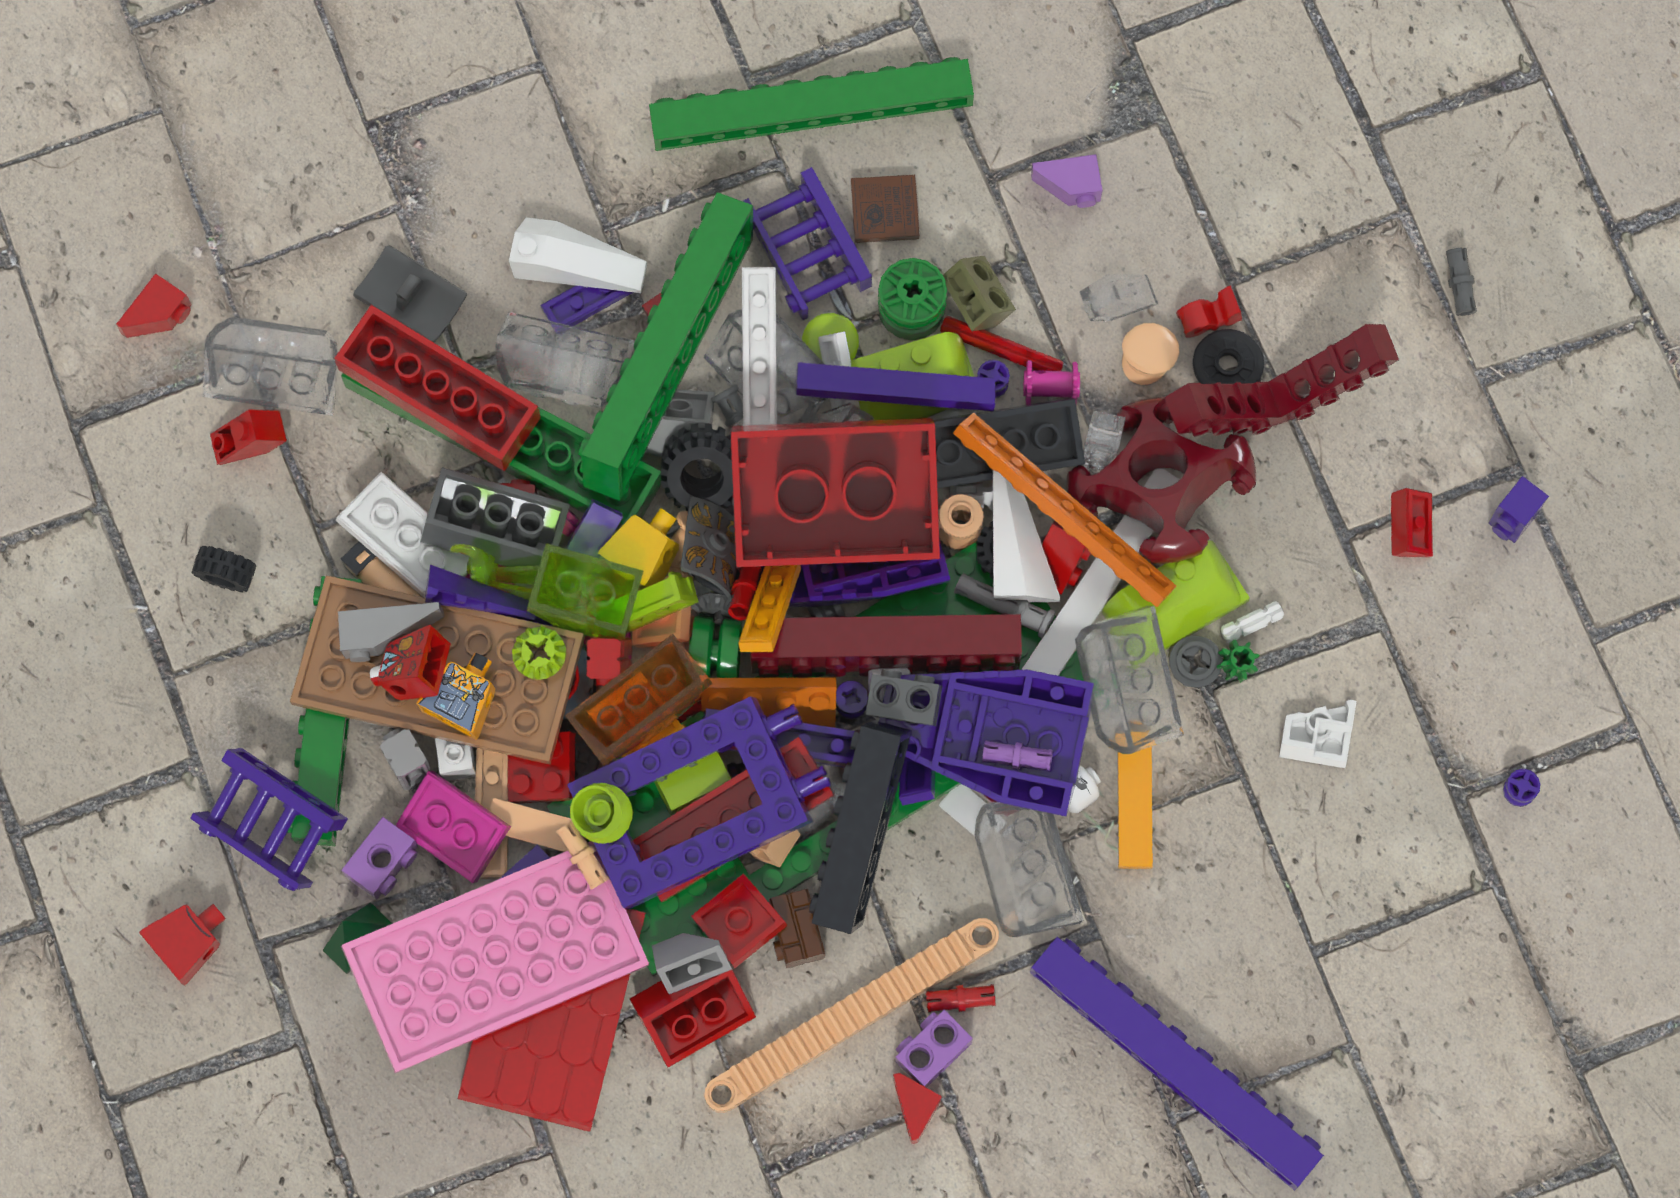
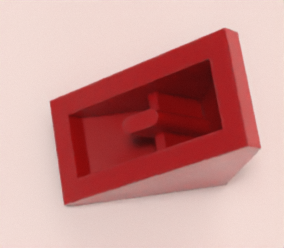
[893,1073,942,1145]

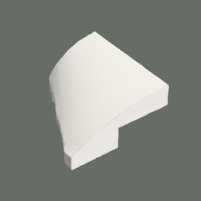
[1279,700,1357,768]

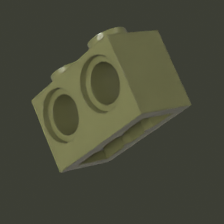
[943,255,1016,331]

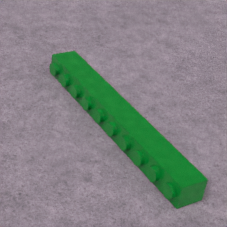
[649,57,974,151]

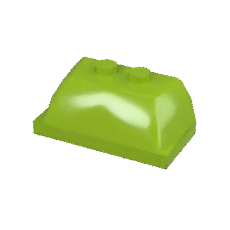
[851,332,975,421]
[1102,540,1250,667]

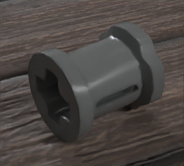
[711,384,743,427]

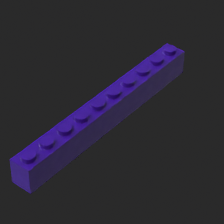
[1030,937,1324,1191]

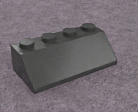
[420,467,570,579]

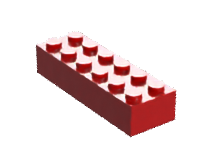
[334,305,541,471]

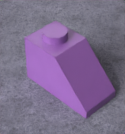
[1031,154,1103,208]

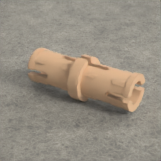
[556,822,610,890]

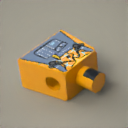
[416,653,496,740]

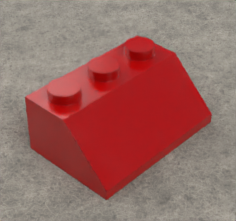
[629,970,756,1068]

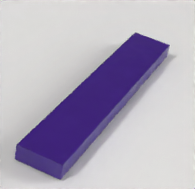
[796,362,995,411]

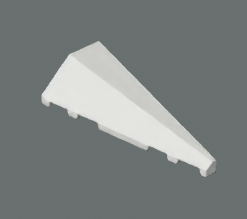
[993,437,1060,602]

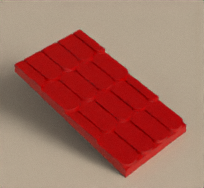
[457,908,646,1132]

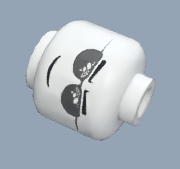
[1068,765,1101,813]

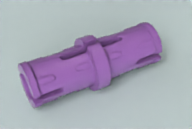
[982,740,1053,771]

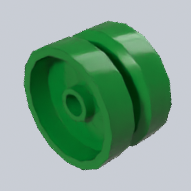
[688,616,742,690]

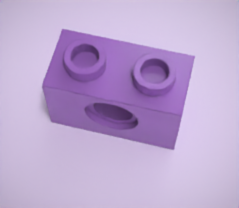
[341,817,418,900]

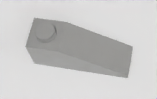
[338,602,444,662]

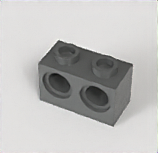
[866,669,943,726]

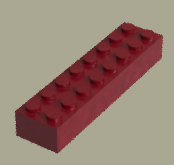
[751,614,1022,678]

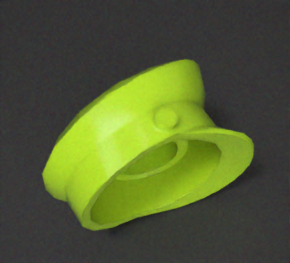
[802,313,859,364]
[570,783,633,844]

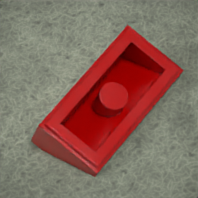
[1391,488,1433,558]

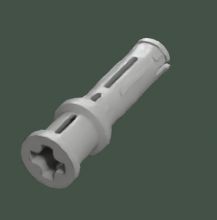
[954,573,1055,638]

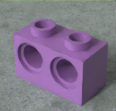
[895,1010,973,1088]

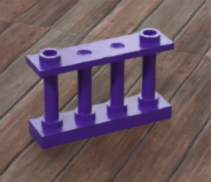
[743,167,872,321]
[190,748,348,891]

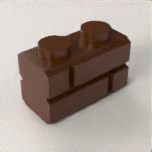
[769,889,825,968]

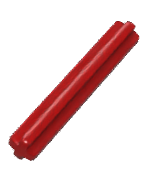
[940,316,1064,371]

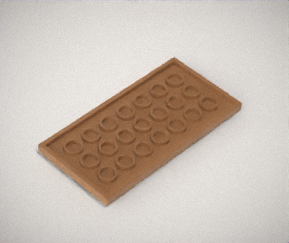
[290,575,585,765]

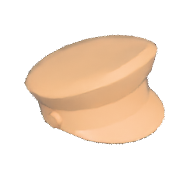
[1122,323,1179,385]

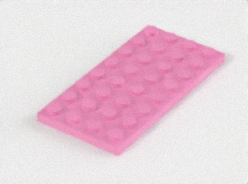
[341,841,649,1073]

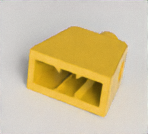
[598,508,679,587]

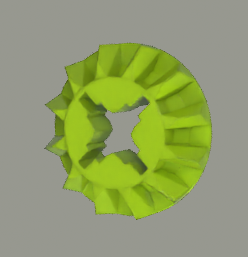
[512,625,566,680]

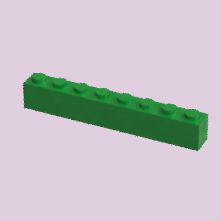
[287,576,362,847]

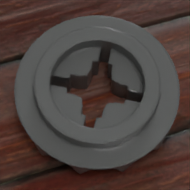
[691,592,734,626]
[1169,636,1223,689]

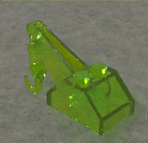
[450,543,644,639]

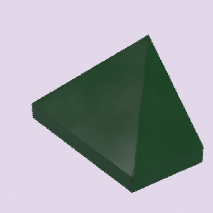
[323,902,393,974]

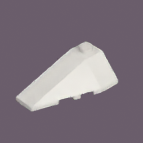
[509,217,647,293]

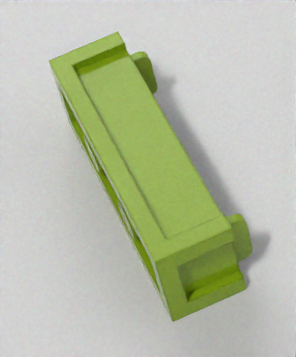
[593,571,699,637]

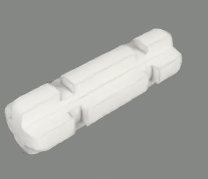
[1220,601,1284,643]

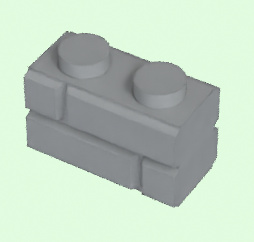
[380,728,432,790]

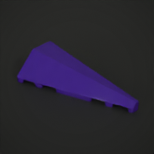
[425,564,590,637]

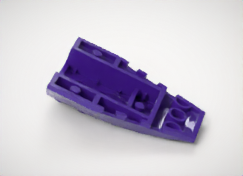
[757,539,950,607]
[879,669,1094,817]

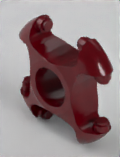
[1066,397,1256,564]

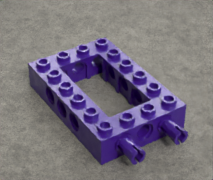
[567,696,831,909]

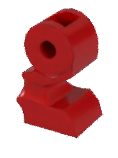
[1176,285,1242,338]

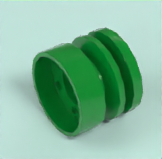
[878,258,947,340]

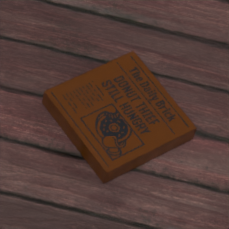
[851,174,920,243]

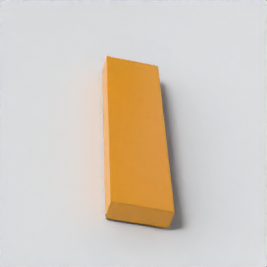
[738,565,801,652]
[1117,735,1153,869]

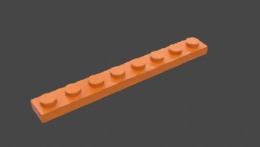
[953,413,1176,607]

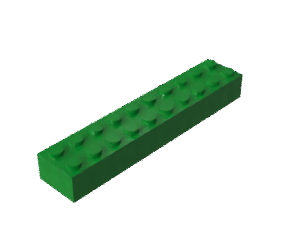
[578,192,753,501]
[341,373,662,531]

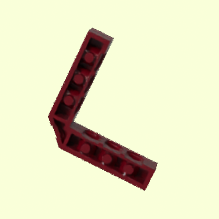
[1164,324,1399,437]

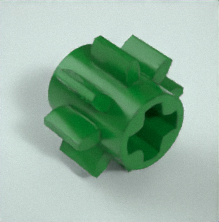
[1216,640,1260,683]

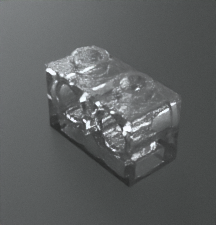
[1082,410,1126,474]

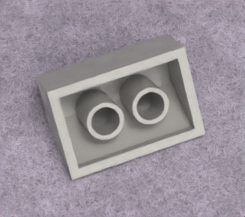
[645,389,715,457]

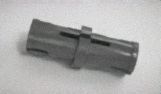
[1446,247,1477,316]

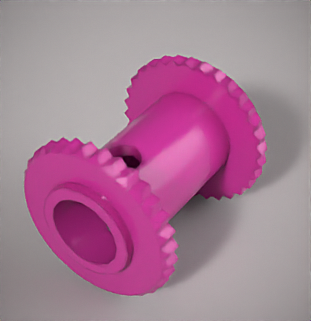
[1023,360,1080,406]

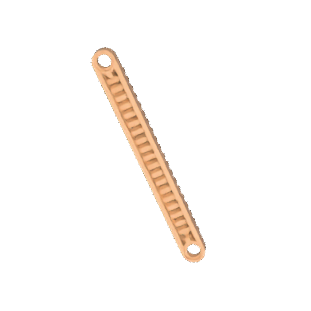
[704,918,999,1113]

